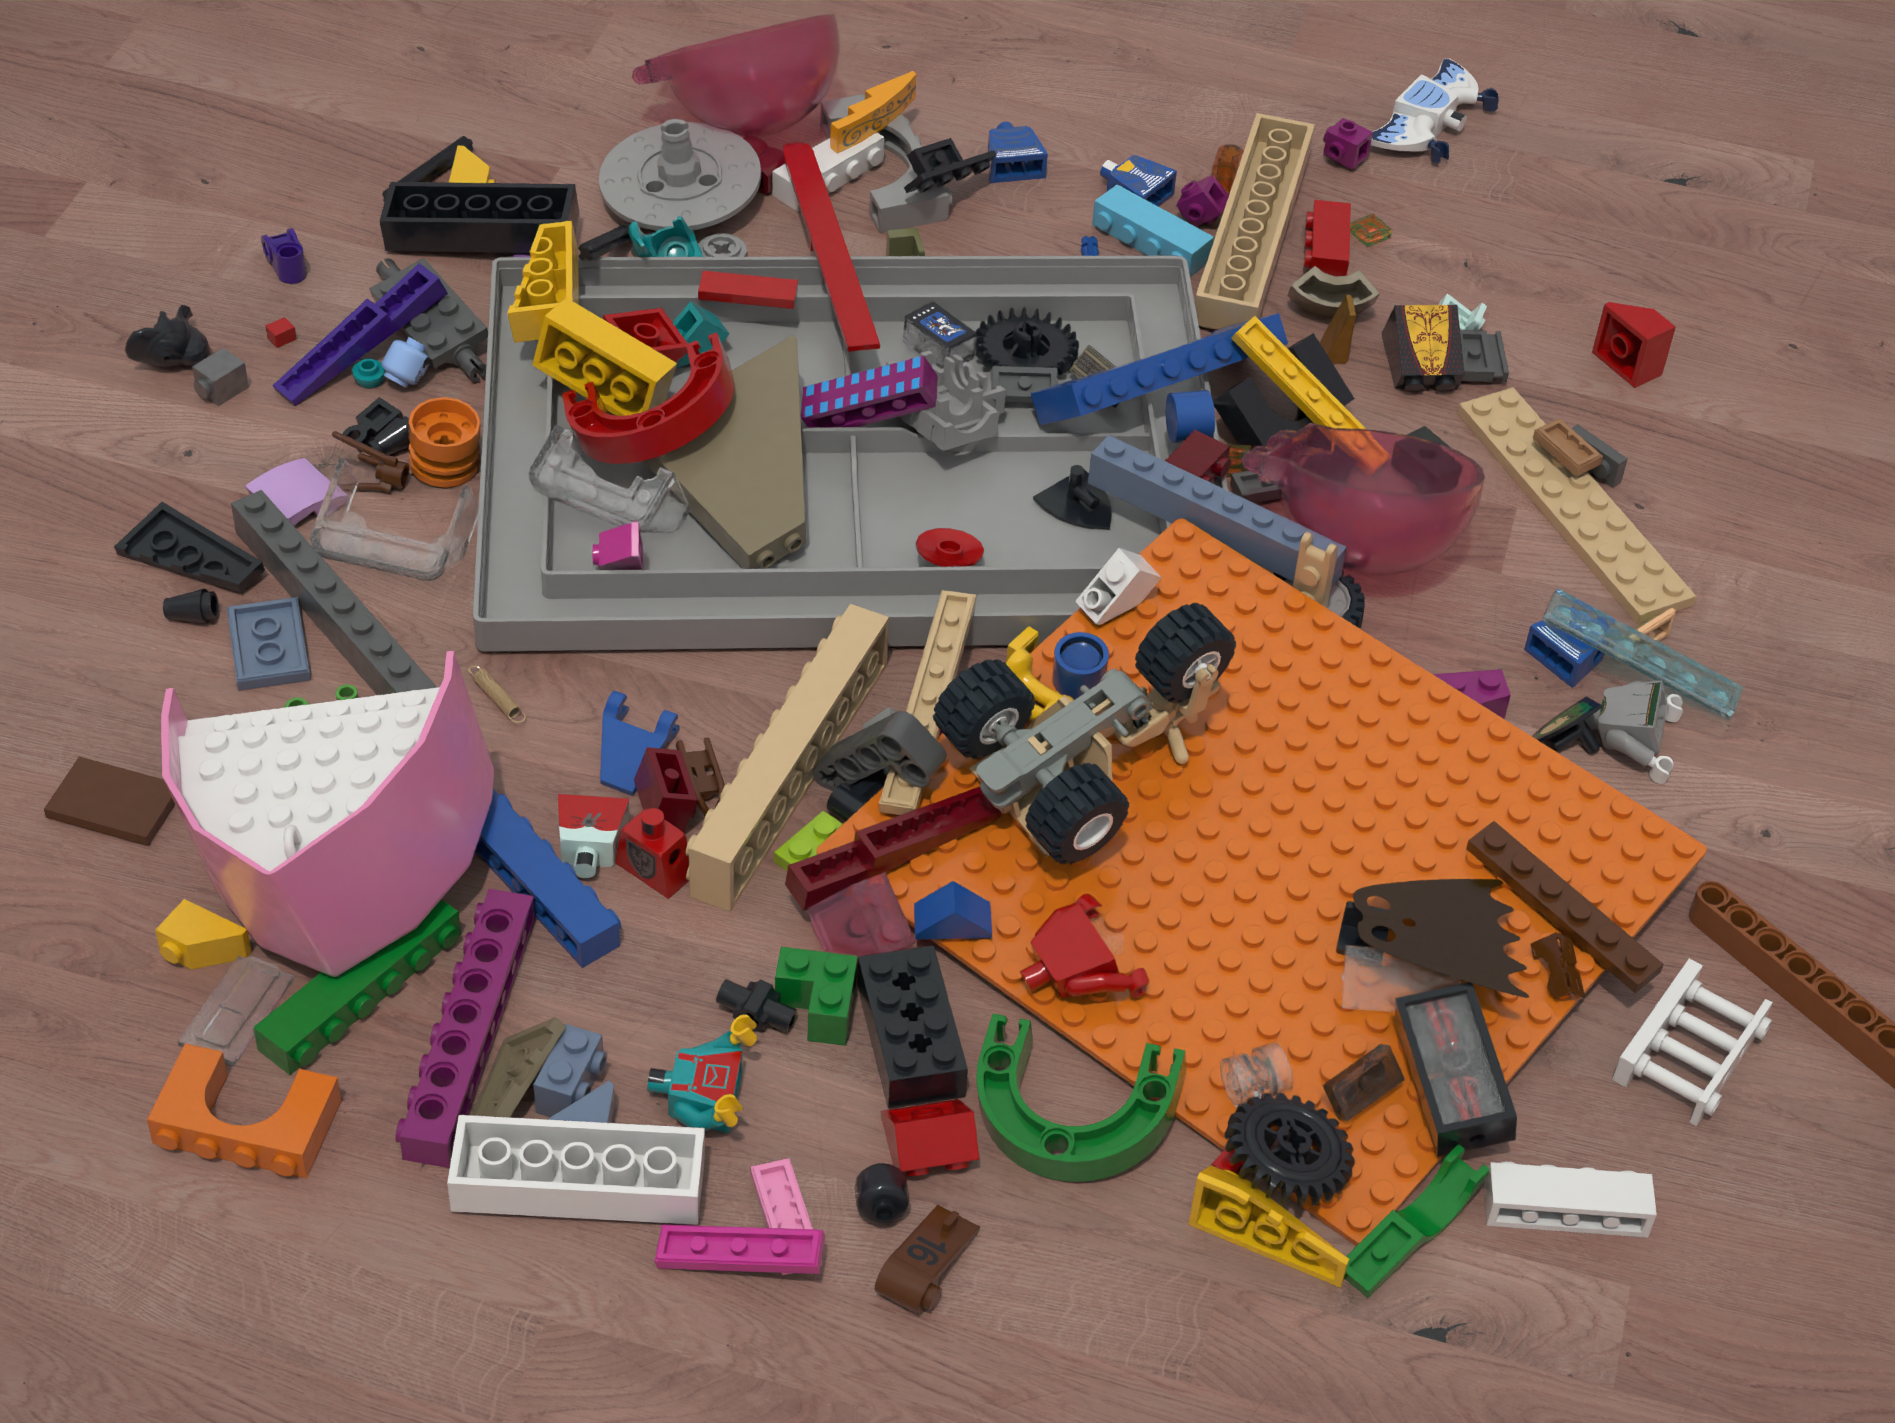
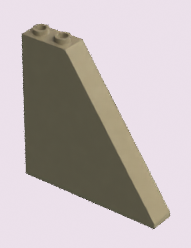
[643,335,806,569]

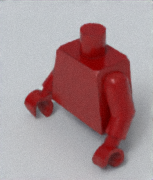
[1020,894,1149,998]

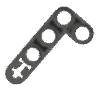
[813,711,947,791]

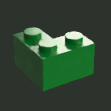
[775,947,858,1046]

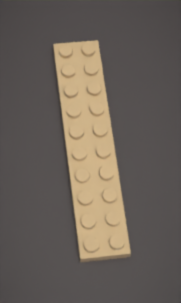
[1457,387,1697,625]

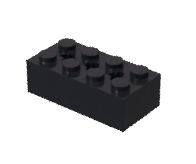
[857,946,968,1109]

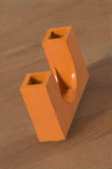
[147,1043,341,1178]

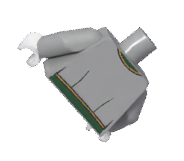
[1585,680,1683,784]

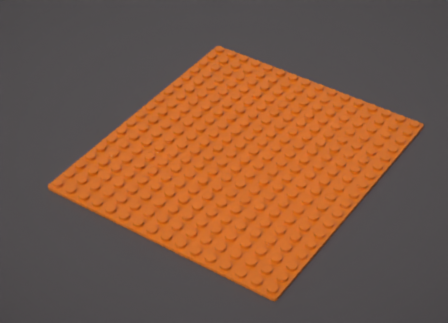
[816,518,1707,1246]

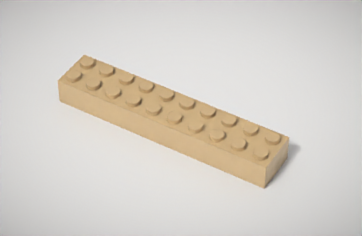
[1195,113,1315,330]
[686,604,889,912]

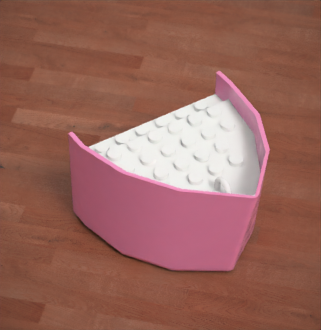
[161,651,494,977]

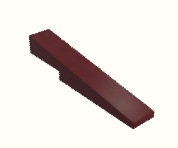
[785,786,1002,912]

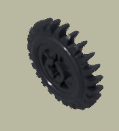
[973,307,1079,376]
[1224,1093,1355,1207]

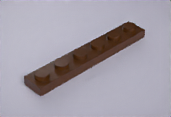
[1466,821,1664,993]

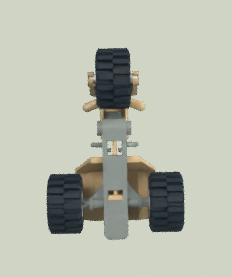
[933,603,1236,865]

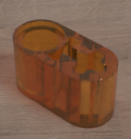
[1211,144,1244,195]

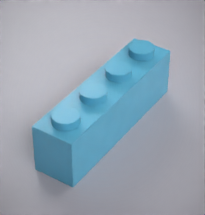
[1092,184,1214,277]

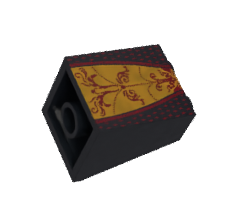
[1382,305,1465,392]

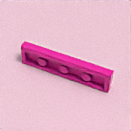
[654,1225,825,1274]

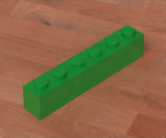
[253,899,461,1076]

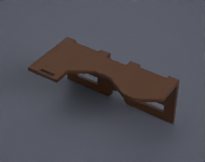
[1530,932,1586,998]

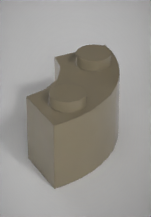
[1287,266,1380,317]

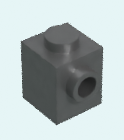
[192,348,249,406]

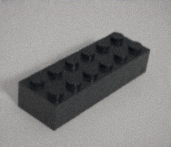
[379,182,580,253]

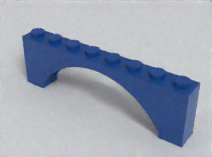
[1030,313,1288,425]

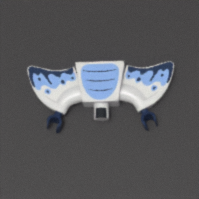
[1371,58,1499,163]

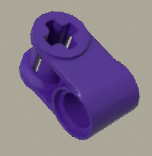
[261,228,307,284]

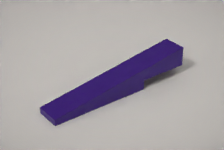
[272,263,448,406]

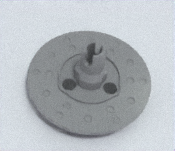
[599,119,761,231]

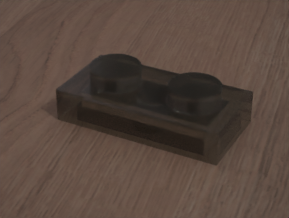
[1322,1044,1405,1121]

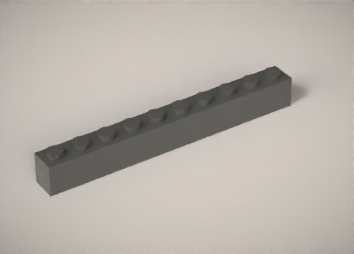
[231,490,437,695]

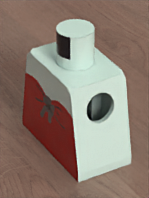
[558,794,630,878]

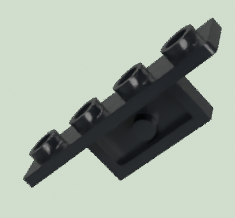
[904,138,997,193]

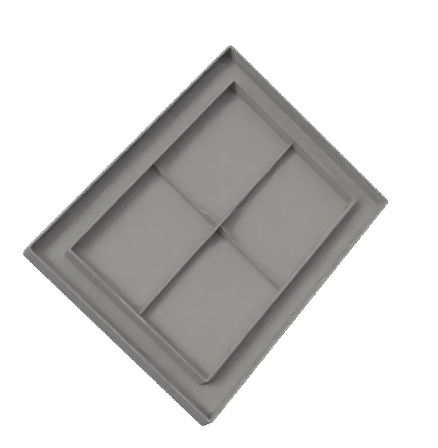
[473,256,1228,651]

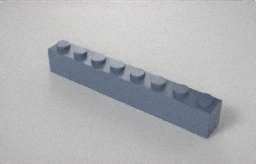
[1088,435,1347,588]

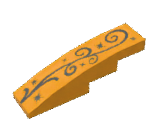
[830,71,917,154]

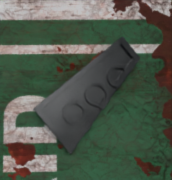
[114,502,265,593]

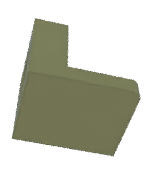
[886,228,925,256]

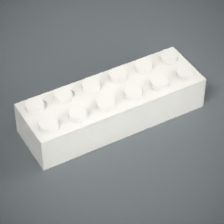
[447,1115,705,1225]

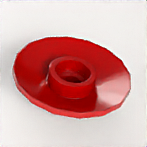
[915,528,984,567]

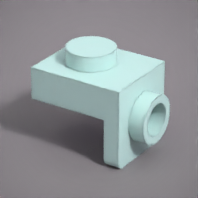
[1438,293,1487,330]

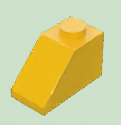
[449,146,496,183]
[155,899,252,969]

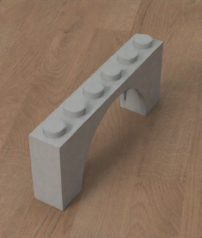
[820,94,952,233]

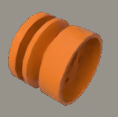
[409,397,480,488]

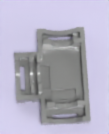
[873,351,1006,451]

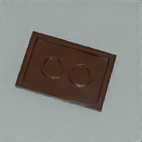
[44,756,175,846]

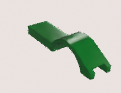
[1344,1144,1490,1298]

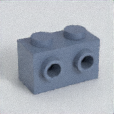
[534,1024,607,1117]

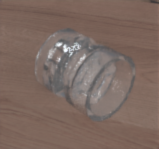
[1220,1042,1293,1107]

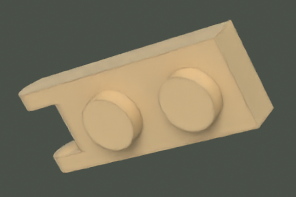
[1293,531,1338,608]

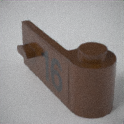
[874,1205,980,1314]

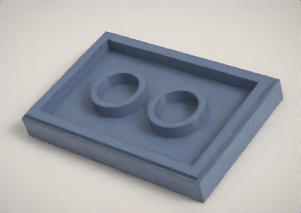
[227,597,310,691]

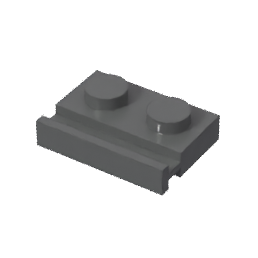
[1460,330,1509,382]

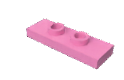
[750,1158,822,1276]

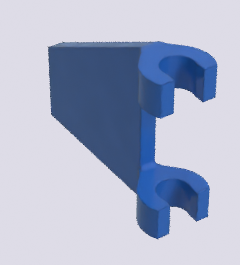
[600,690,679,796]

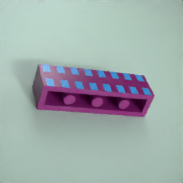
[801,356,938,428]

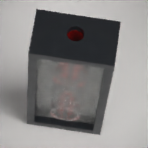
[1395,982,1517,1157]

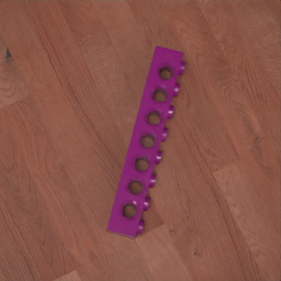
[395,889,535,1168]

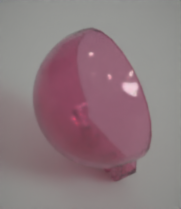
[632,13,840,137]
[1241,423,1485,576]

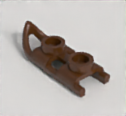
[676,737,725,816]

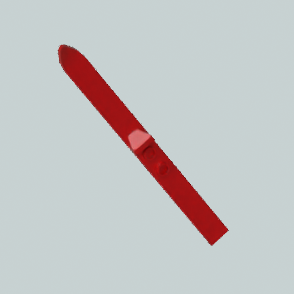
[783,142,880,352]

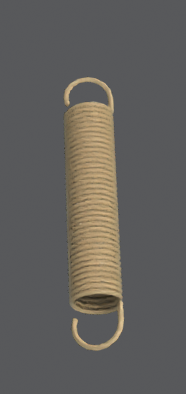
[468,666,526,723]

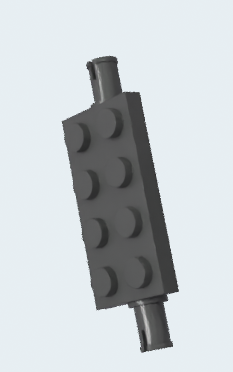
[369,258,488,382]

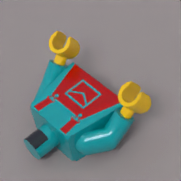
[647,1015,757,1133]

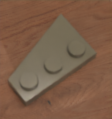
[471,1017,566,1118]

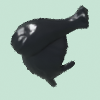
[125,305,211,368]

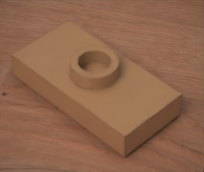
[1533,418,1603,477]

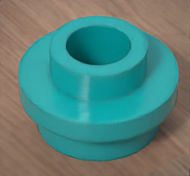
[352,359,385,388]

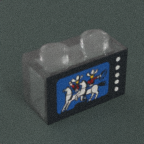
[903,302,977,369]

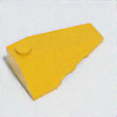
[1188,1165,1349,1288]

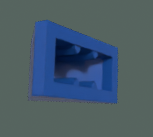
[914,881,992,940]

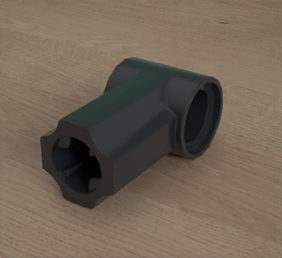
[827,766,890,822]

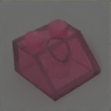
[807,872,916,966]

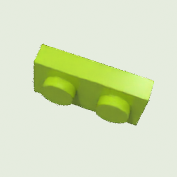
[774,811,842,871]

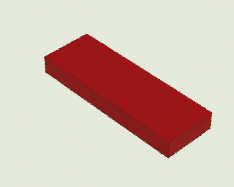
[698,271,798,309]

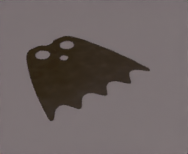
[1353,879,1529,998]

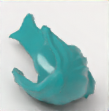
[629,216,703,257]

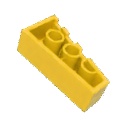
[507,221,579,343]

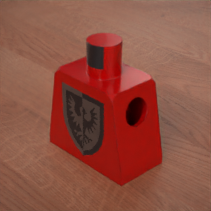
[615,808,689,899]

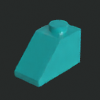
[673,301,730,368]

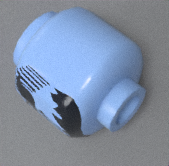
[381,337,431,388]

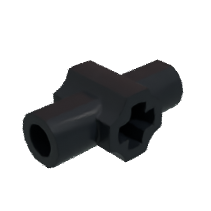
[716,979,797,1033]

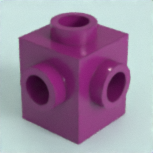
[1323,118,1373,170]
[1176,174,1229,227]

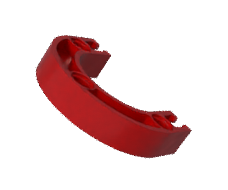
[562,333,735,464]

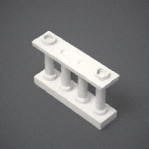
[1612,958,1773,1126]

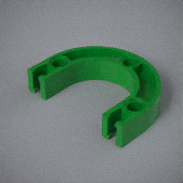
[976,1013,1186,1182]

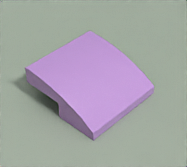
[245,458,345,526]

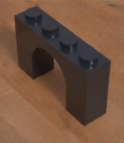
[1213,333,1355,467]

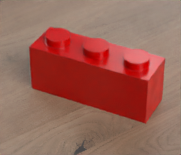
[1303,200,1351,277]

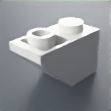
[1075,548,1162,625]

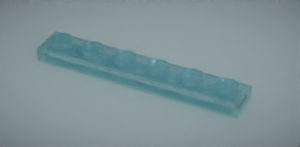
[1542,588,1744,719]

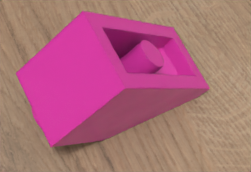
[592,522,643,570]

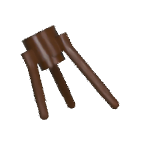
[332,431,410,493]

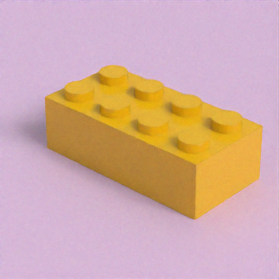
[532,298,677,416]

